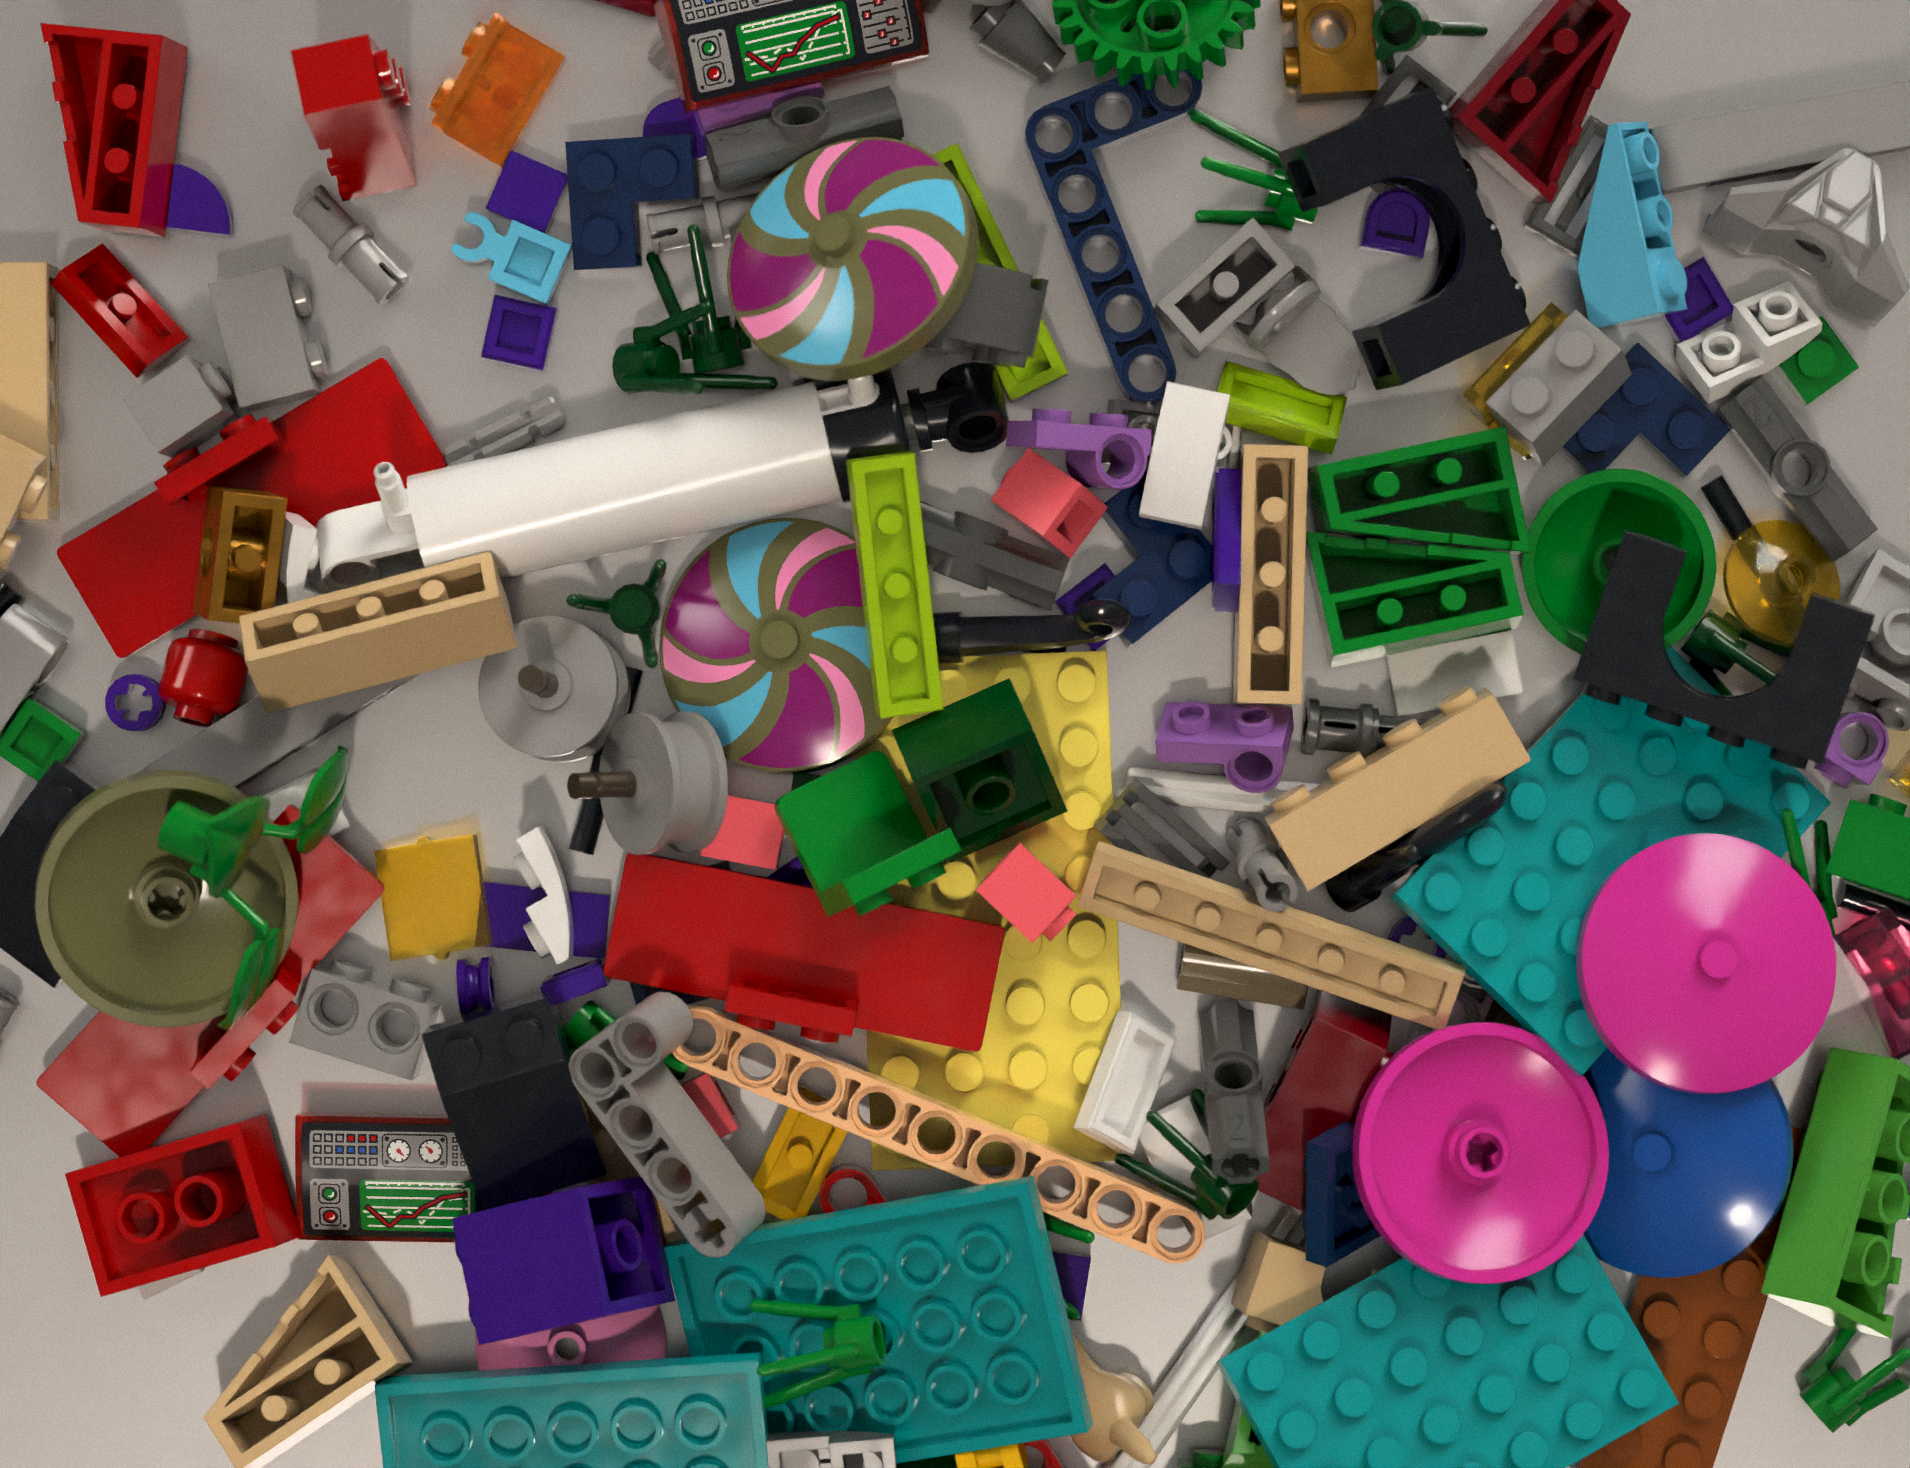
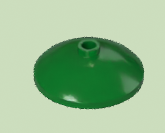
[1522,468,1717,654]

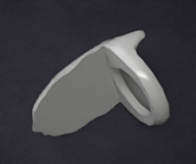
[1233,266,1362,395]

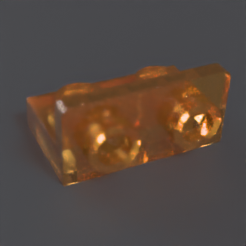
[429,13,567,169]

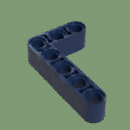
[1024,69,1203,404]

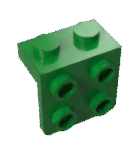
[774,751,962,917]

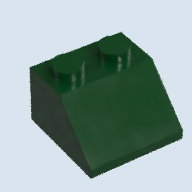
[891,678,1067,863]

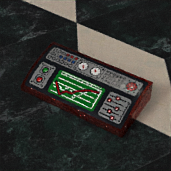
[651,0,929,114]
[295,1112,555,1243]

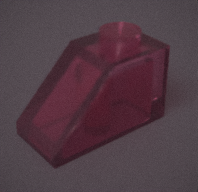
[1833,907,1910,1060]

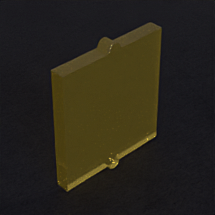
[374,834,493,961]

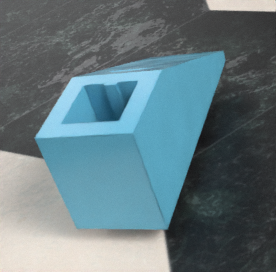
[1577,121,1687,329]

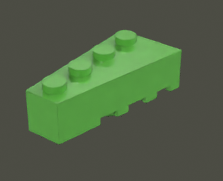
[1761,1047,1910,1339]

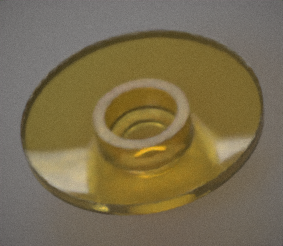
[1723,520,1840,646]

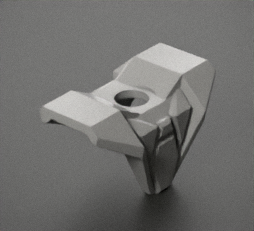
[1703,148,1910,327]

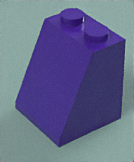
[452,1176,676,1345]

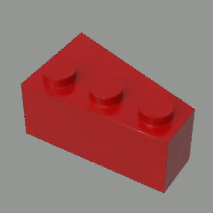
[40,23,188,237]
[291,34,417,201]

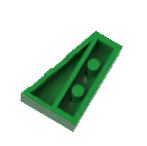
[1307,426,1532,555]
[1305,531,1524,668]
[1825,793,1910,902]

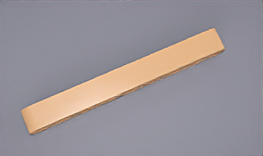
[672,1005,1206,1264]

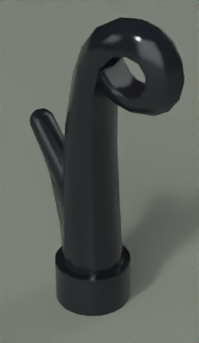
[933,599,1132,664]
[1325,783,1509,912]

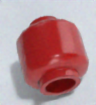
[158,629,248,728]

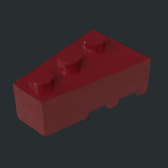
[1448,0,1631,204]
[1255,989,1394,1212]

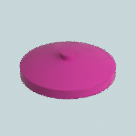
[1576,833,1836,1094]
[1352,1022,1609,1284]

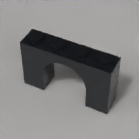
[1277,86,1531,390]
[1573,529,1875,770]

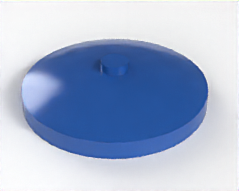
[1583,1048,1793,1278]

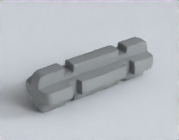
[443,397,565,466]

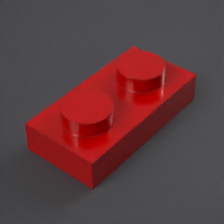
[51,243,188,378]

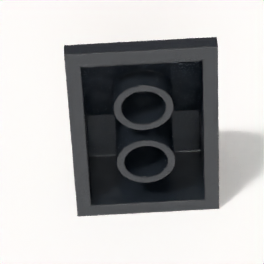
[0,759,104,988]
[421,990,608,1210]

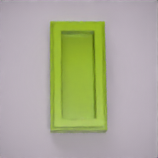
[1216,361,1347,455]

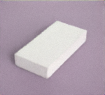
[1385,630,1524,717]
[1073,1011,1177,1155]

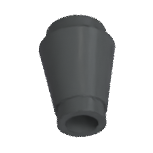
[969,0,1066,82]

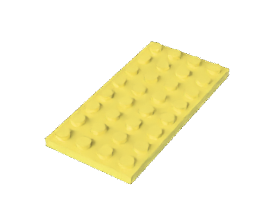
[856,651,1127,1171]

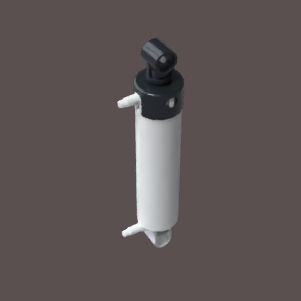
[315,362,1009,592]

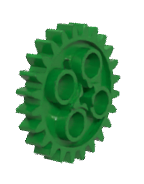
[1052,0,1261,90]

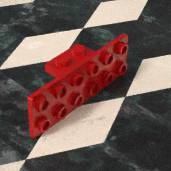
[57,358,448,658]
[36,804,385,1157]
[603,853,1005,1052]

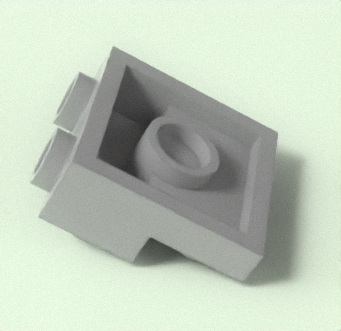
[1846,548,1910,731]

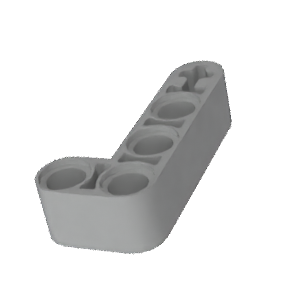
[568,992,766,1258]

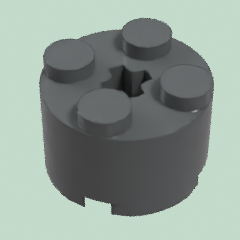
[920,263,1049,368]

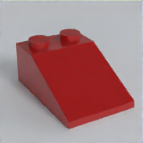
[65,1114,302,1297]

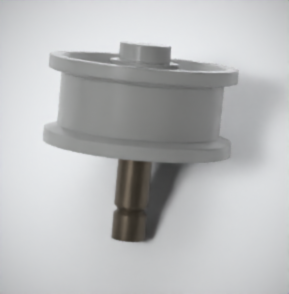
[478,615,631,762]
[567,711,728,855]

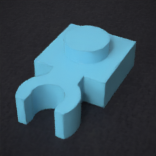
[451,212,572,306]

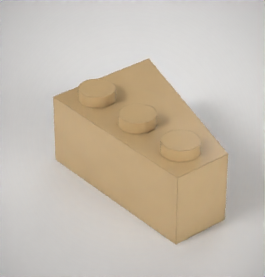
[204,1255,414,1468]

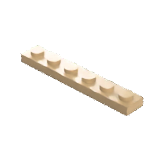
[1077,841,1466,1030]

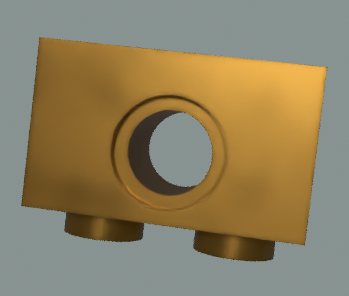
[1280,0,1378,102]
[193,485,288,624]

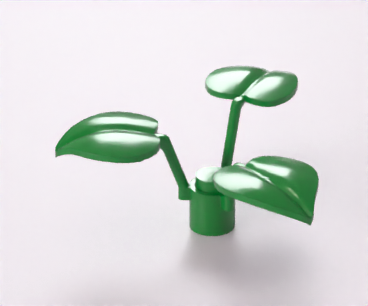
[157,745,348,1031]

